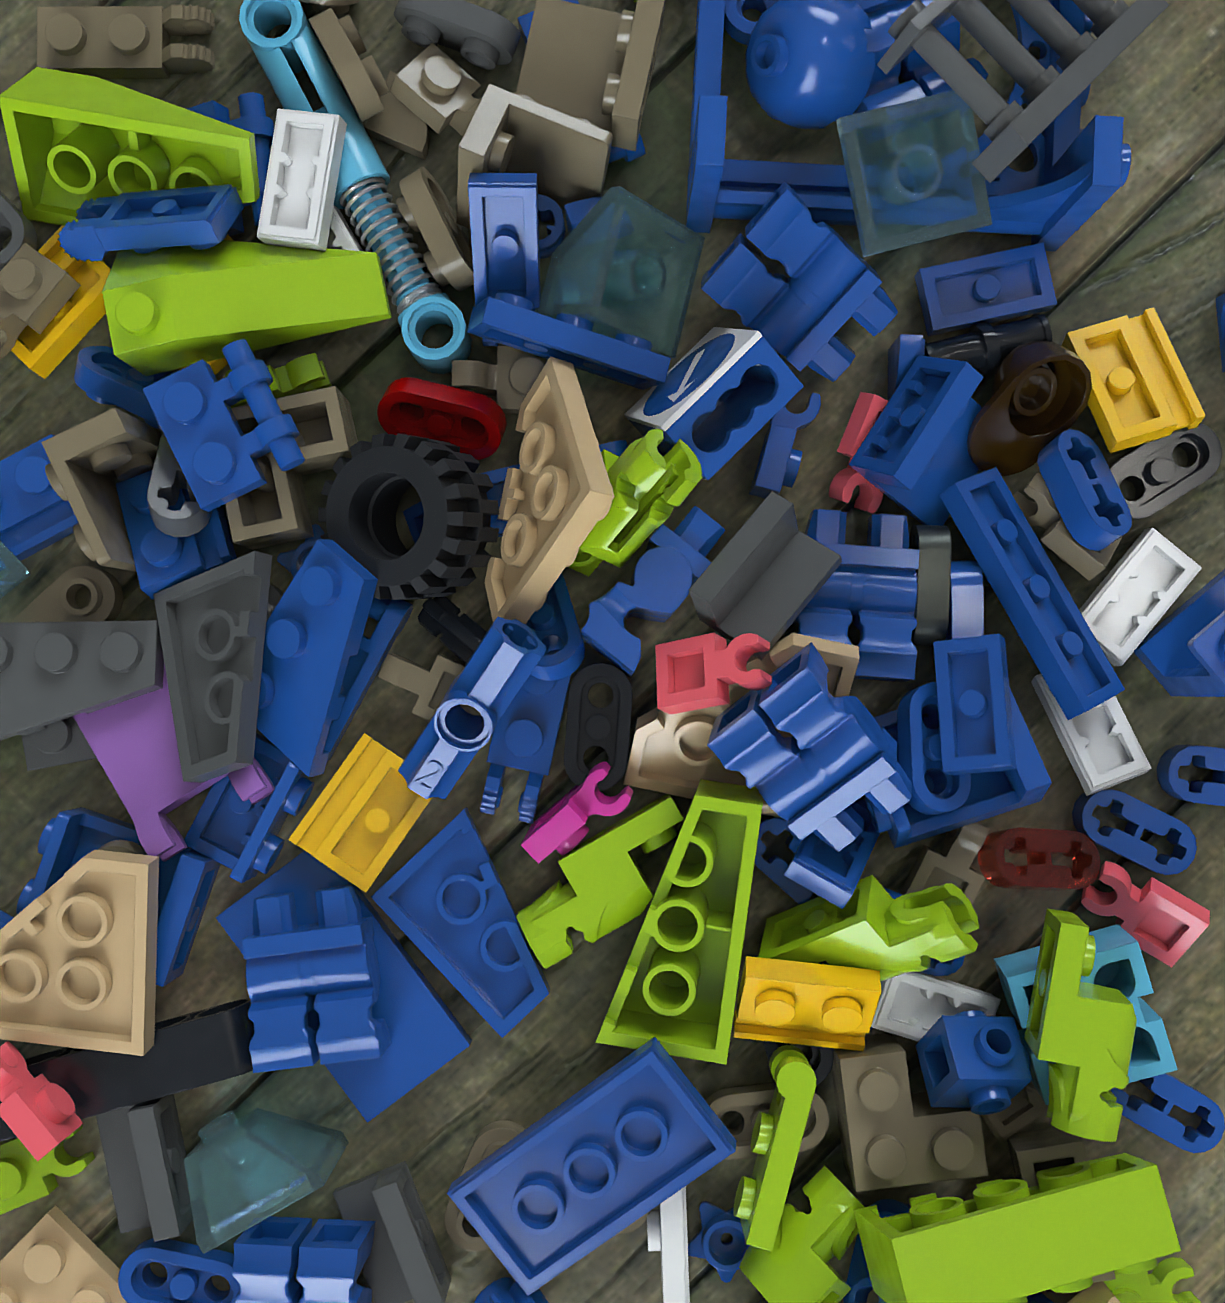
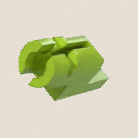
[569,429,703,577]
[516,794,684,969]
[758,874,979,982]
[1024,908,1137,1142]
[739,1166,864,1303]

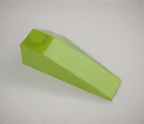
[0,67,260,226]
[102,240,392,376]

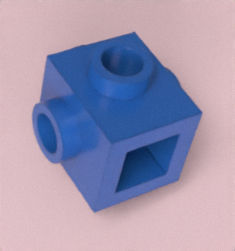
[915,1010,1033,1115]

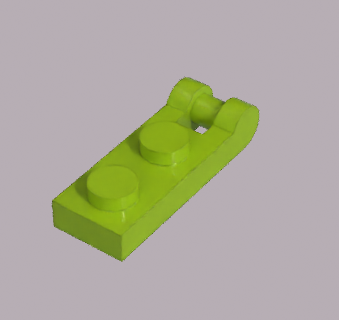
[733,1045,817,1251]

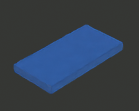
[215,850,472,1123]
[447,1037,737,1296]

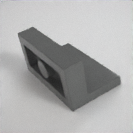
[689,491,842,661]
[96,1094,199,1242]
[333,1161,451,1303]

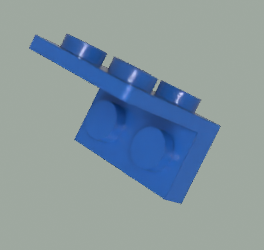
[848,355,983,526]

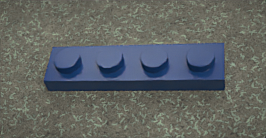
[939,467,1125,720]

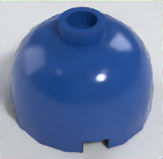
[745,0,875,130]

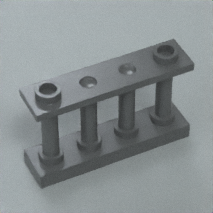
[877,0,1169,183]

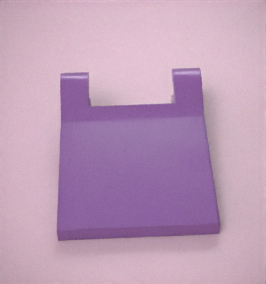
[73,664,275,862]

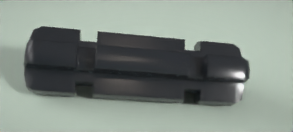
[418,597,487,664]

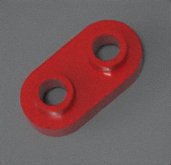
[377,377,507,459]

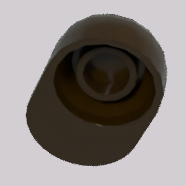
[967,341,1092,476]

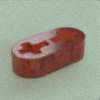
[978,827,1101,891]

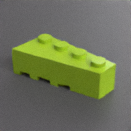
[595,779,763,1065]
[853,1153,1181,1303]

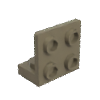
[516,0,666,151]
[456,84,613,229]
[41,408,162,572]

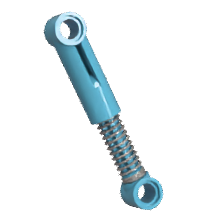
[239,0,472,374]

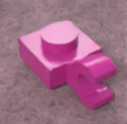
[521,761,633,864]

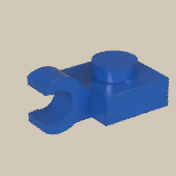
[749,392,821,499]

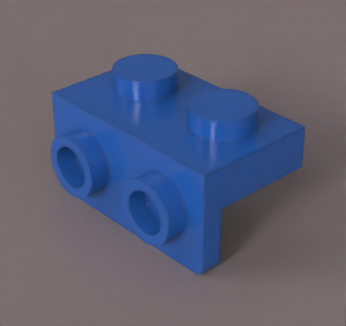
[184,733,314,883]

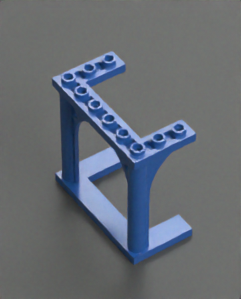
[685,0,1131,252]

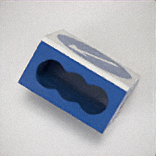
[624,327,804,480]

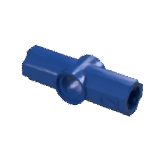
[398,616,547,800]

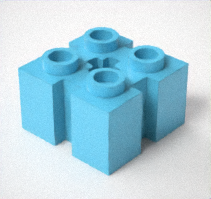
[994,924,1178,1105]

